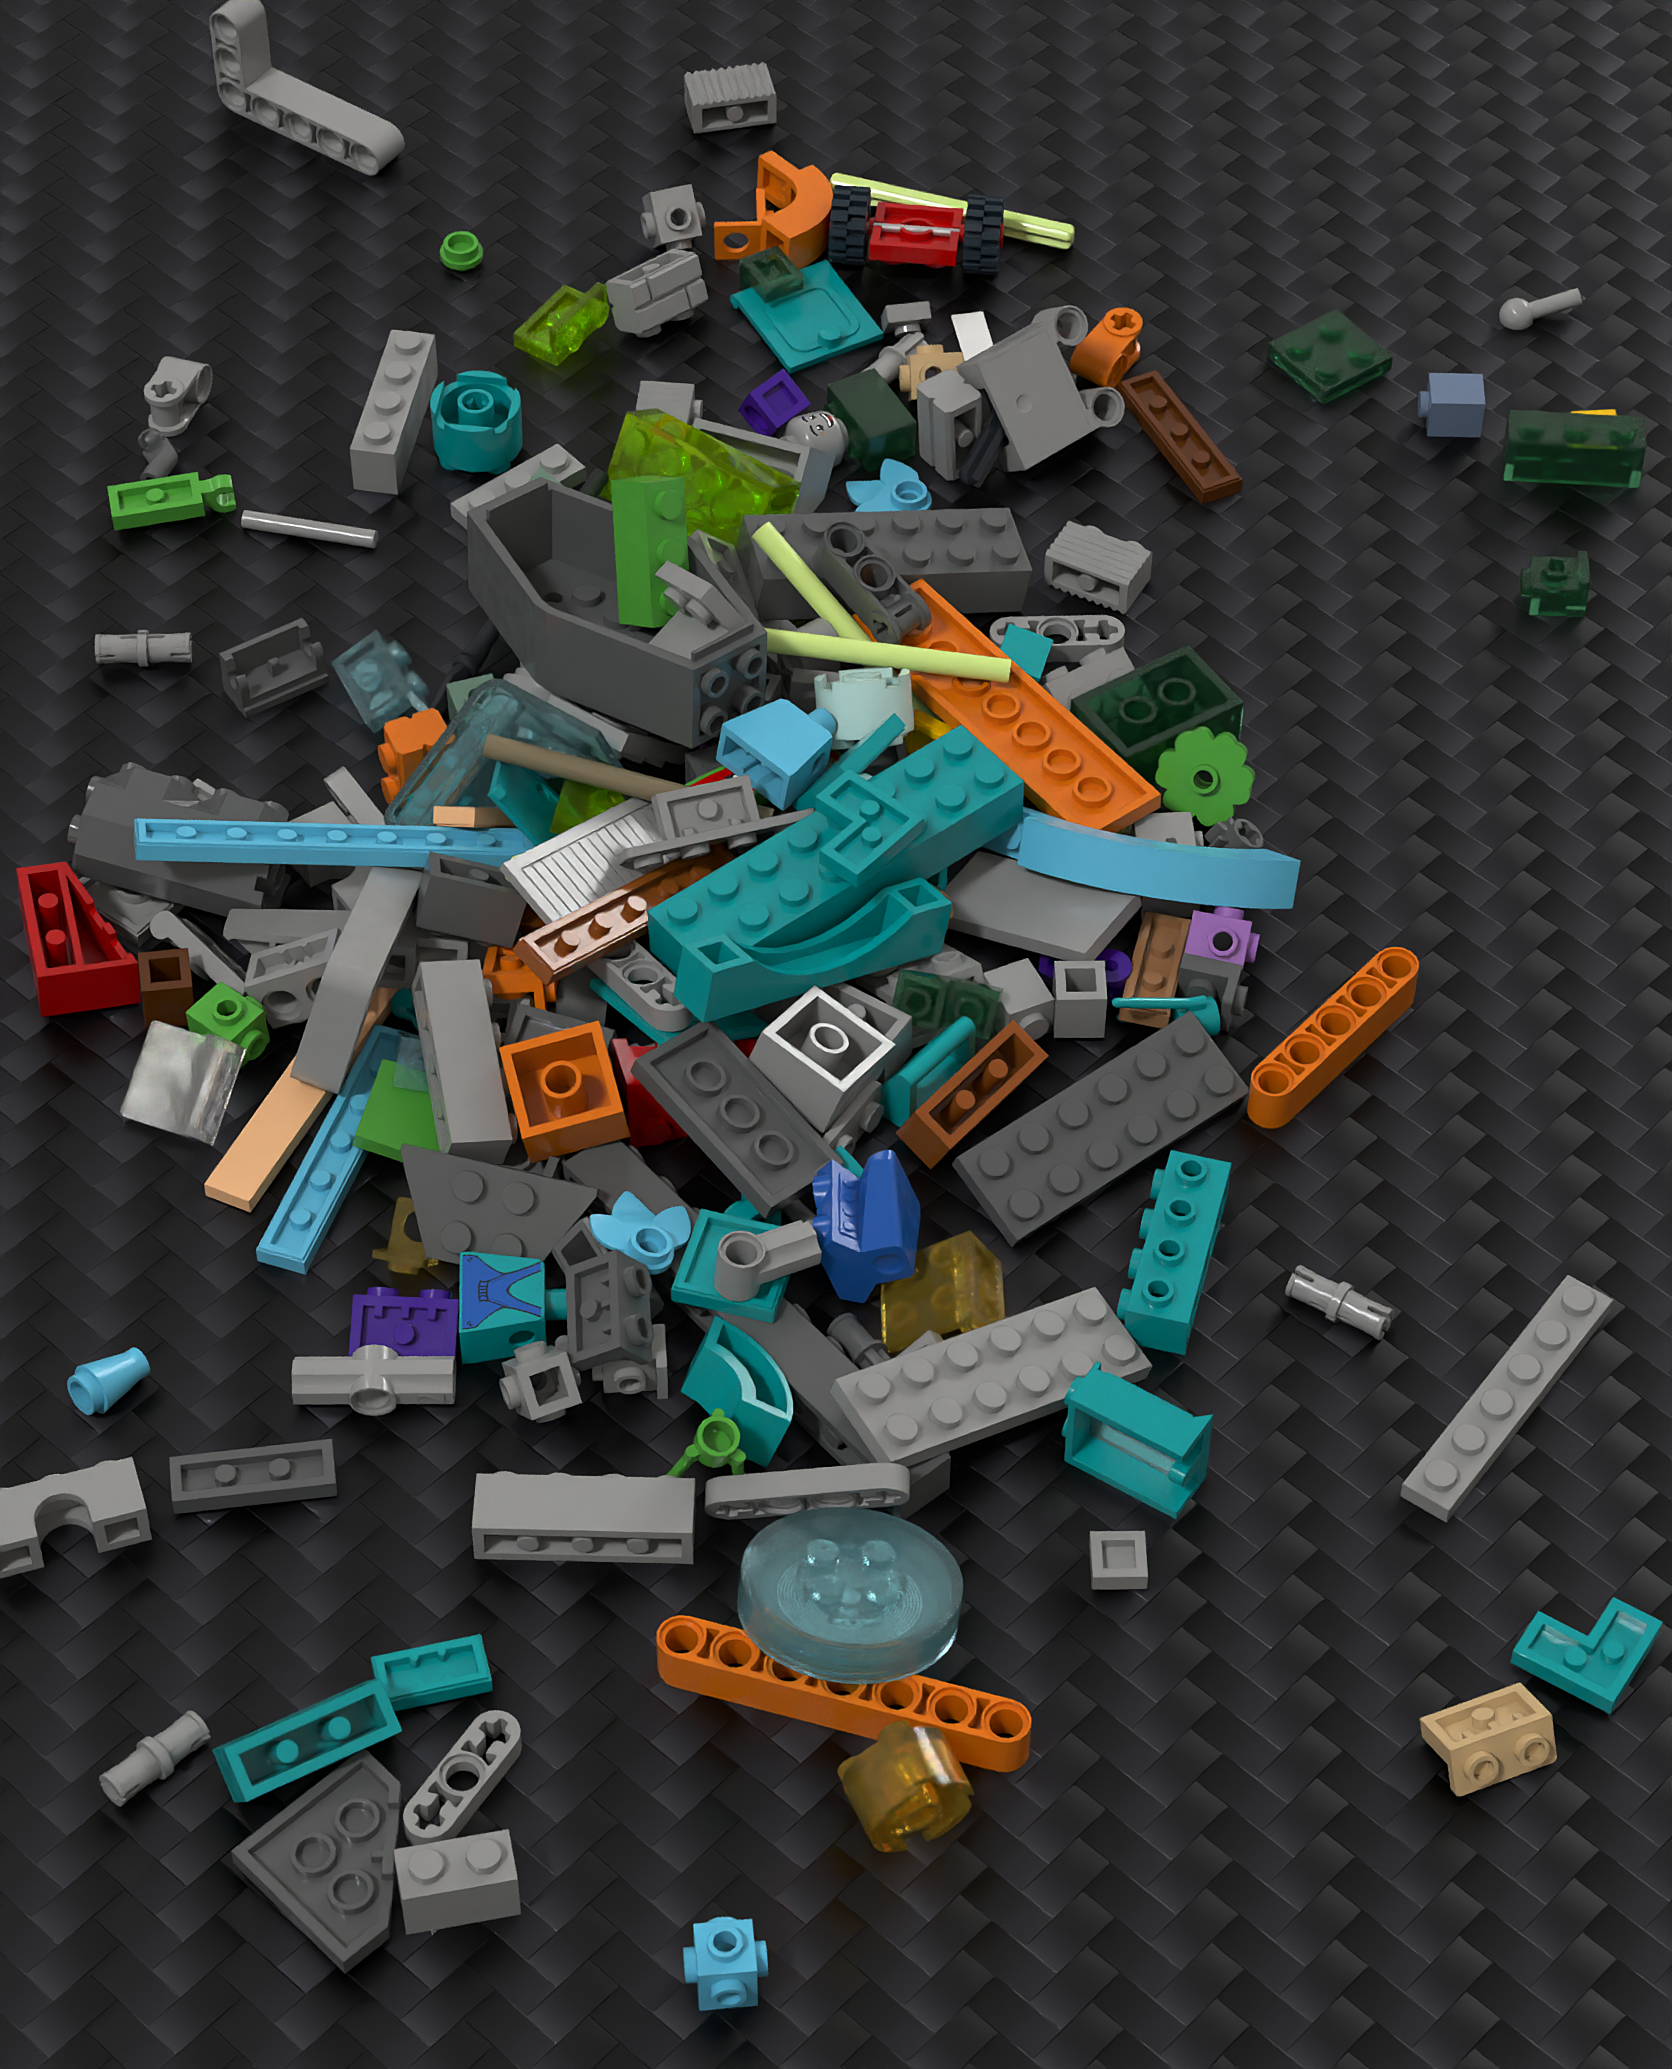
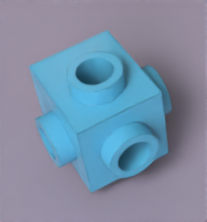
[683,1917,768,2011]

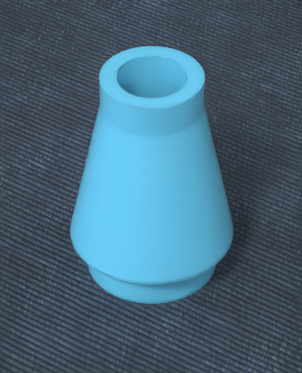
[67,1347,150,1415]

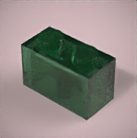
[823,368,917,472]

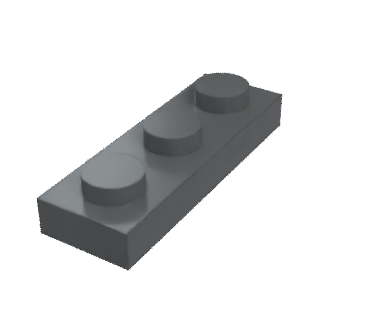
[169,1439,337,1514]

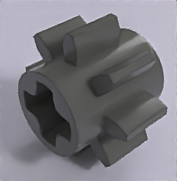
[1204,817,1263,849]

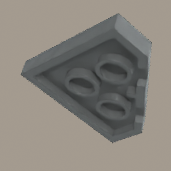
[231,1748,402,1974]

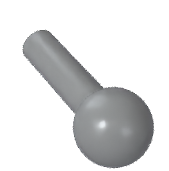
[1499,288,1582,330]

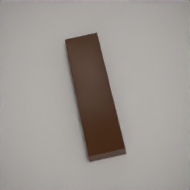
[1117,370,1243,504]

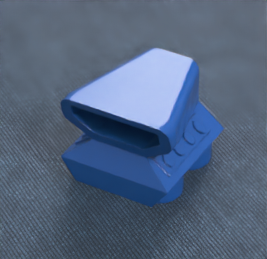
[812,1150,921,1304]

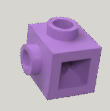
[1185,906,1260,970]

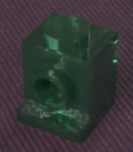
[1519,551,1590,617]

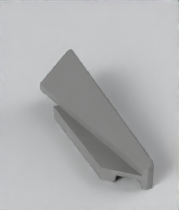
[223,909,472,990]

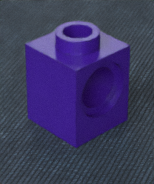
[738,368,811,438]

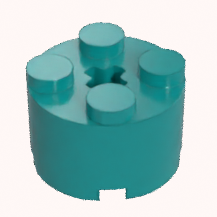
[430,371,523,474]

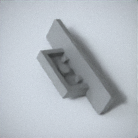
[616,774,815,870]

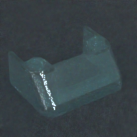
[384,679,623,827]

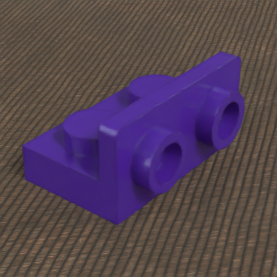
[349,1287,459,1366]

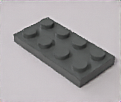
[630,1021,844,1219]

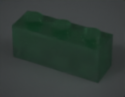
[1503,410,1646,488]

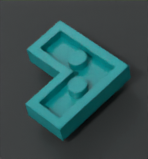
[815,769,924,888]
[1510,1597,1663,1714]

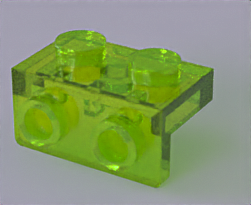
[513,282,609,366]

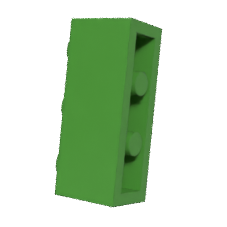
[611,475,689,628]

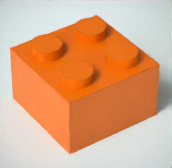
[499,1020,630,1163]

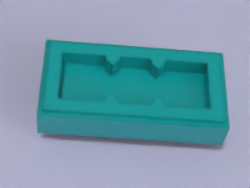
[371,1634,493,1712]

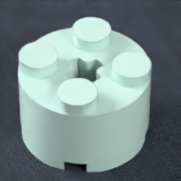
[814,667,914,750]

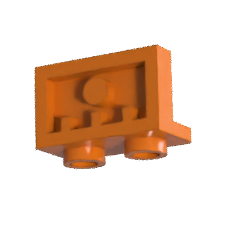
[482,942,560,1011]

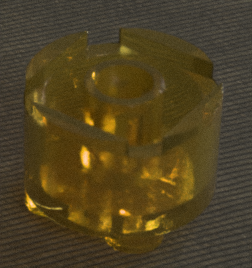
[837,1721,974,1852]

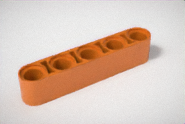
[1247,947,1419,1129]

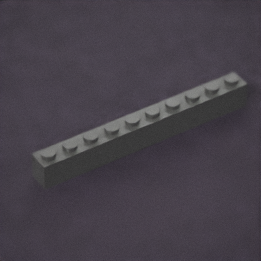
[563,1140,951,1523]

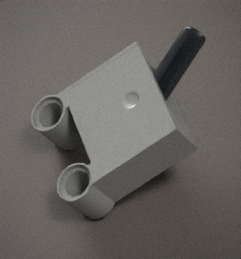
[956,305,1125,488]

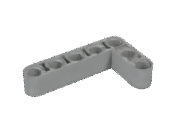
[209,0,405,175]
[290,866,423,1094]

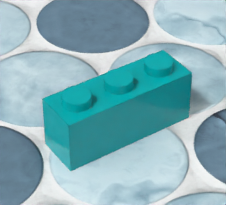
[212,1679,402,1802]

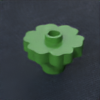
[1155,726,1255,826]

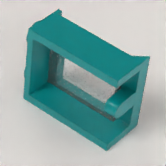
[1062,1361,1214,1519]

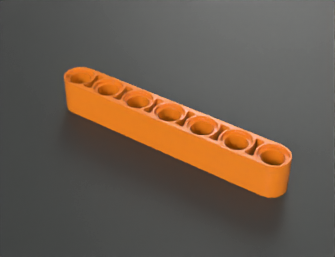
[656,1615,1032,1772]

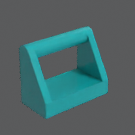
[880,1016,976,1128]

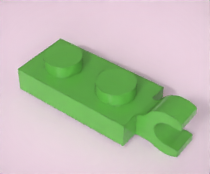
[107,472,236,531]

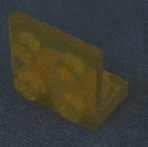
[880,1231,1004,1353]

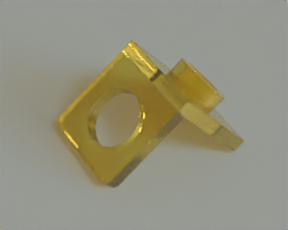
[372,1197,439,1275]

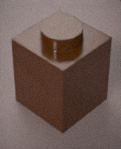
[138,948,194,1029]

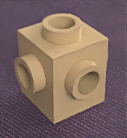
[899,345,964,402]

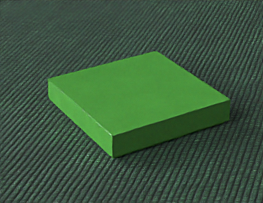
[352,1058,439,1162]

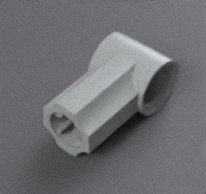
[713,1220,822,1302]

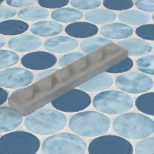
[1400,1275,1613,1523]

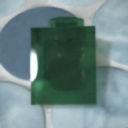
[739,245,804,303]

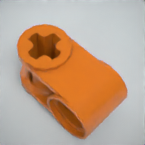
[1069,308,1143,388]

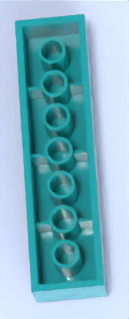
[647,725,1024,977]

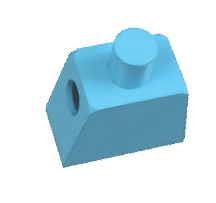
[716,699,836,811]

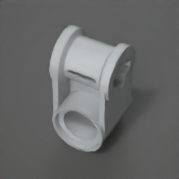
[143,356,213,437]

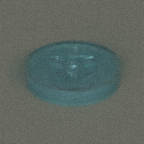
[737,1507,963,1684]

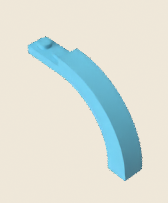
[982,806,1301,909]

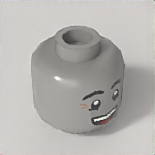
[780,410,849,468]

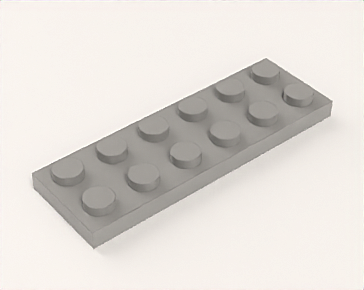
[830,1287,1152,1467]

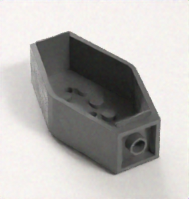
[467,477,767,749]

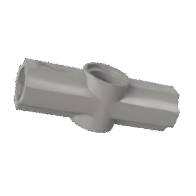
[291,1344,456,1416]

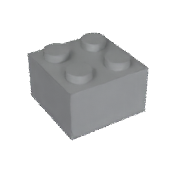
[749,985,896,1133]

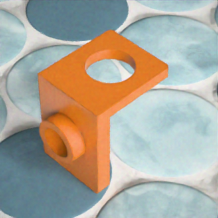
[714,188,774,260]

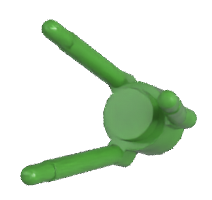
[666,1408,746,1478]

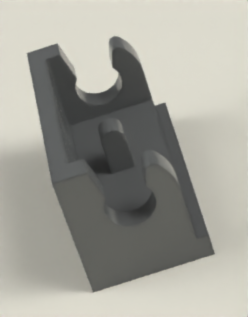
[219,618,329,718]

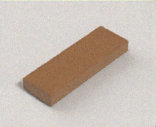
[1118,911,1191,1029]

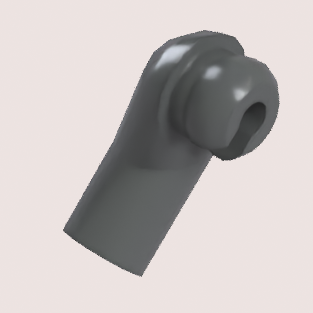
[138,428,178,481]

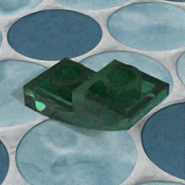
[892,969,1003,1040]

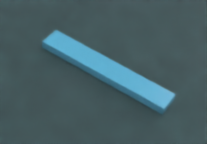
[256,1024,422,1275]

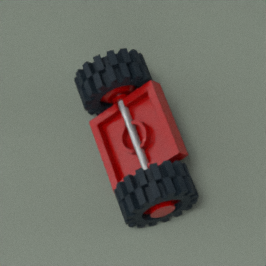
[829,185,1004,276]

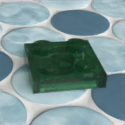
[1267,309,1393,404]

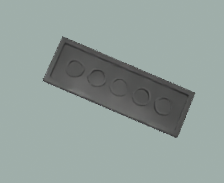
[952,1011,1250,1247]

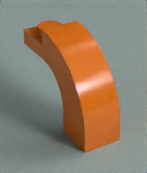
[757,151,833,275]

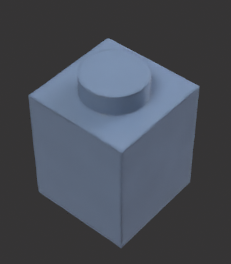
[1418,373,1485,437]

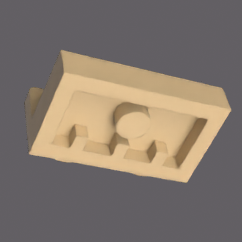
[1420,1682,1557,1797]

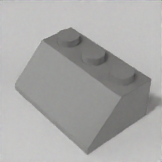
[679,418,836,524]

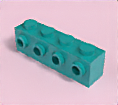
[1116,1150,1232,1355]

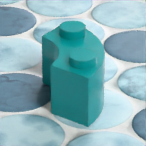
[680,1315,793,1468]

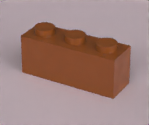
[896,1020,1048,1169]

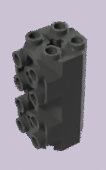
[67,762,291,917]

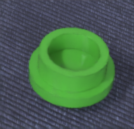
[440,231,483,271]

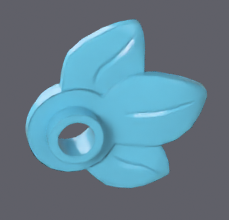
[846,459,932,512]
[589,1191,691,1275]

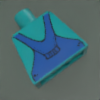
[459,1252,567,1364]

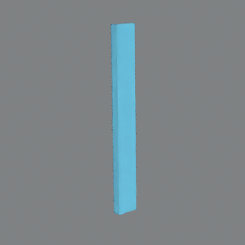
[134,818,535,867]

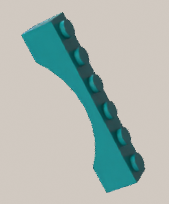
[673,877,953,1023]

